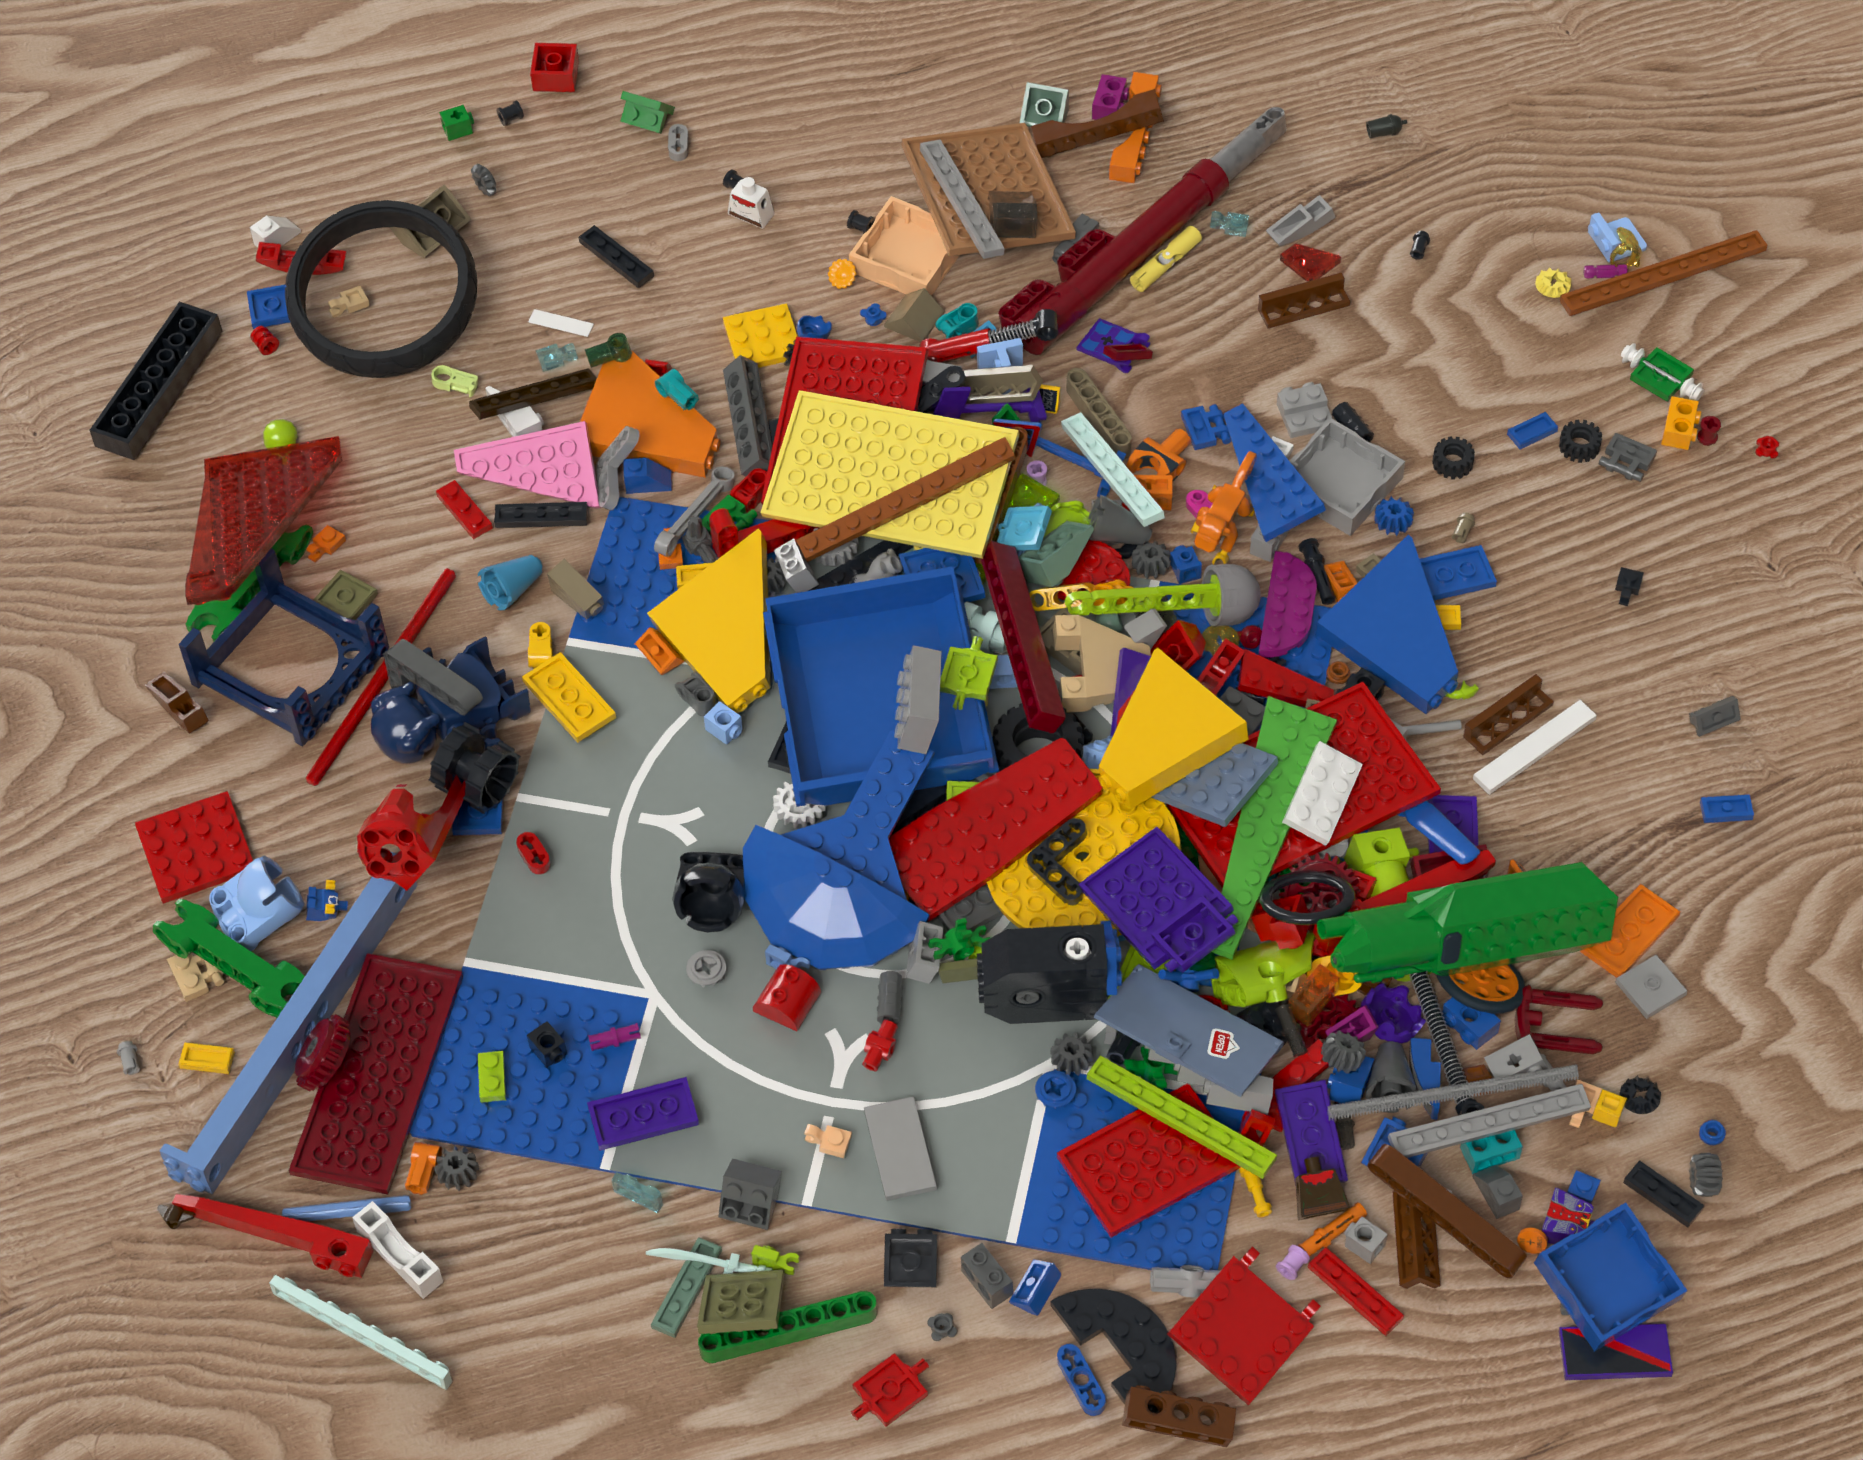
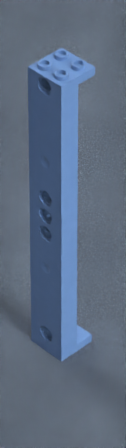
[159,851,417,1195]

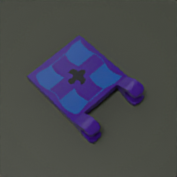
[1076,318,1150,373]

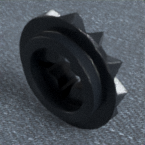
[1619,1075,1661,1114]

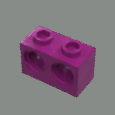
[1092,74,1130,120]

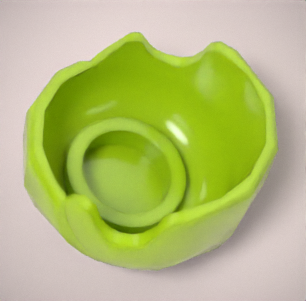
[263,419,298,453]

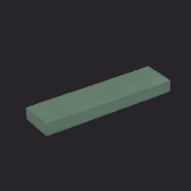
[651,1237,722,1338]

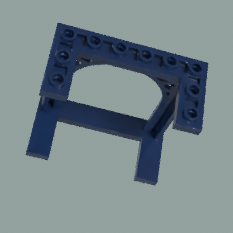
[178,546,389,747]

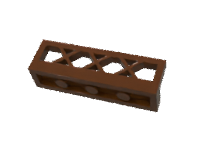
[1258,272,1350,329]
[1463,674,1554,755]
[1392,1191,1441,1289]

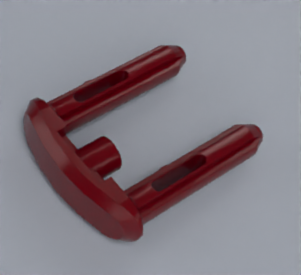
[1515,984,1603,1055]

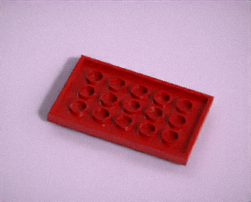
[1057,1083,1241,1238]

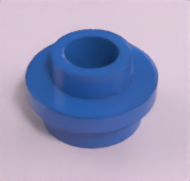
[1699,1120,1726,1146]

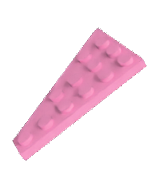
[454,421,601,509]

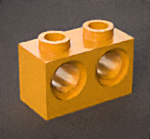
[1661,396,1701,450]

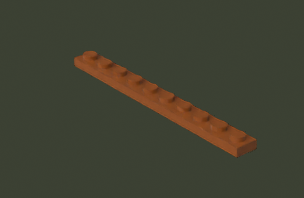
[1560,230,1768,316]
[796,437,1016,562]

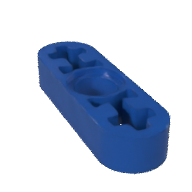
[1057,1344,1106,1416]

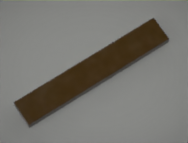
[469,368,597,420]

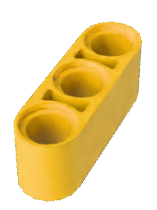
[1029,583,1094,611]

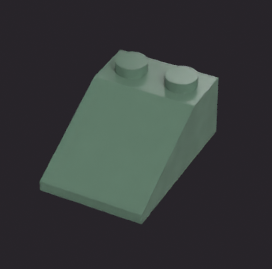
[1018,521,1094,587]

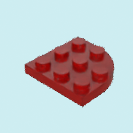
[1057,539,1130,615]

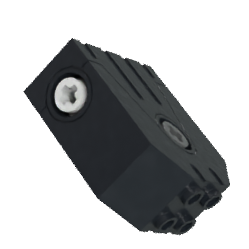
[977,924,1107,1024]

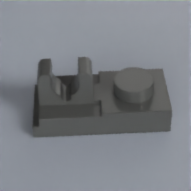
[1689,696,1741,737]

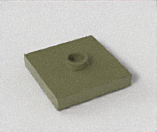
[313,570,378,620]

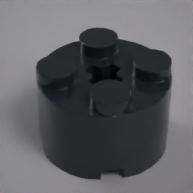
[1235,1002,1292,1046]

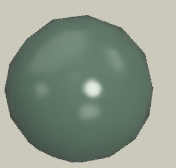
[1095,613,1123,633]

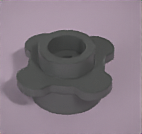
[927,1313,957,1341]

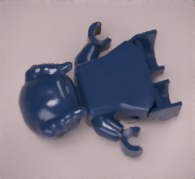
[371,636,531,764]

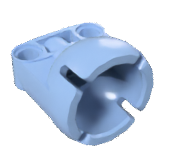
[209,856,304,951]

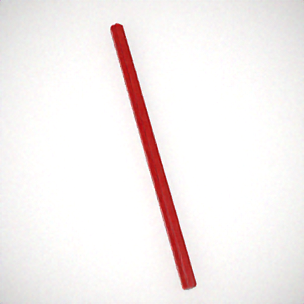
[306,568,456,786]

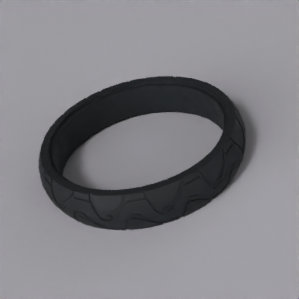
[285,200,478,378]

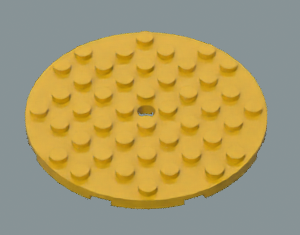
[987,769,1181,937]

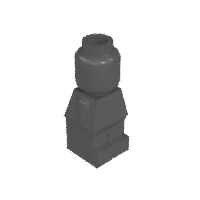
[1052,213,1099,264]

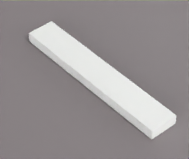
[1473,700,1597,795]

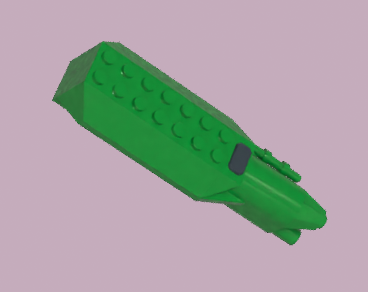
[1317,862,1618,983]

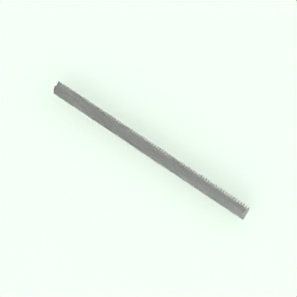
[1328,1064,1579,1121]

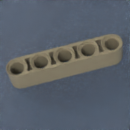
[1066,368,1132,459]

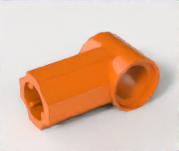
[405,1142,442,1195]

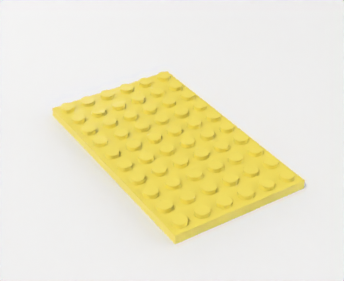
[761,390,1019,559]

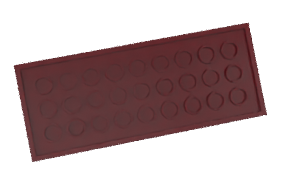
[288,953,463,1195]

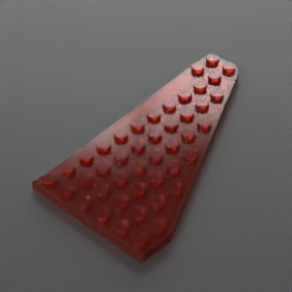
[185,436,343,605]

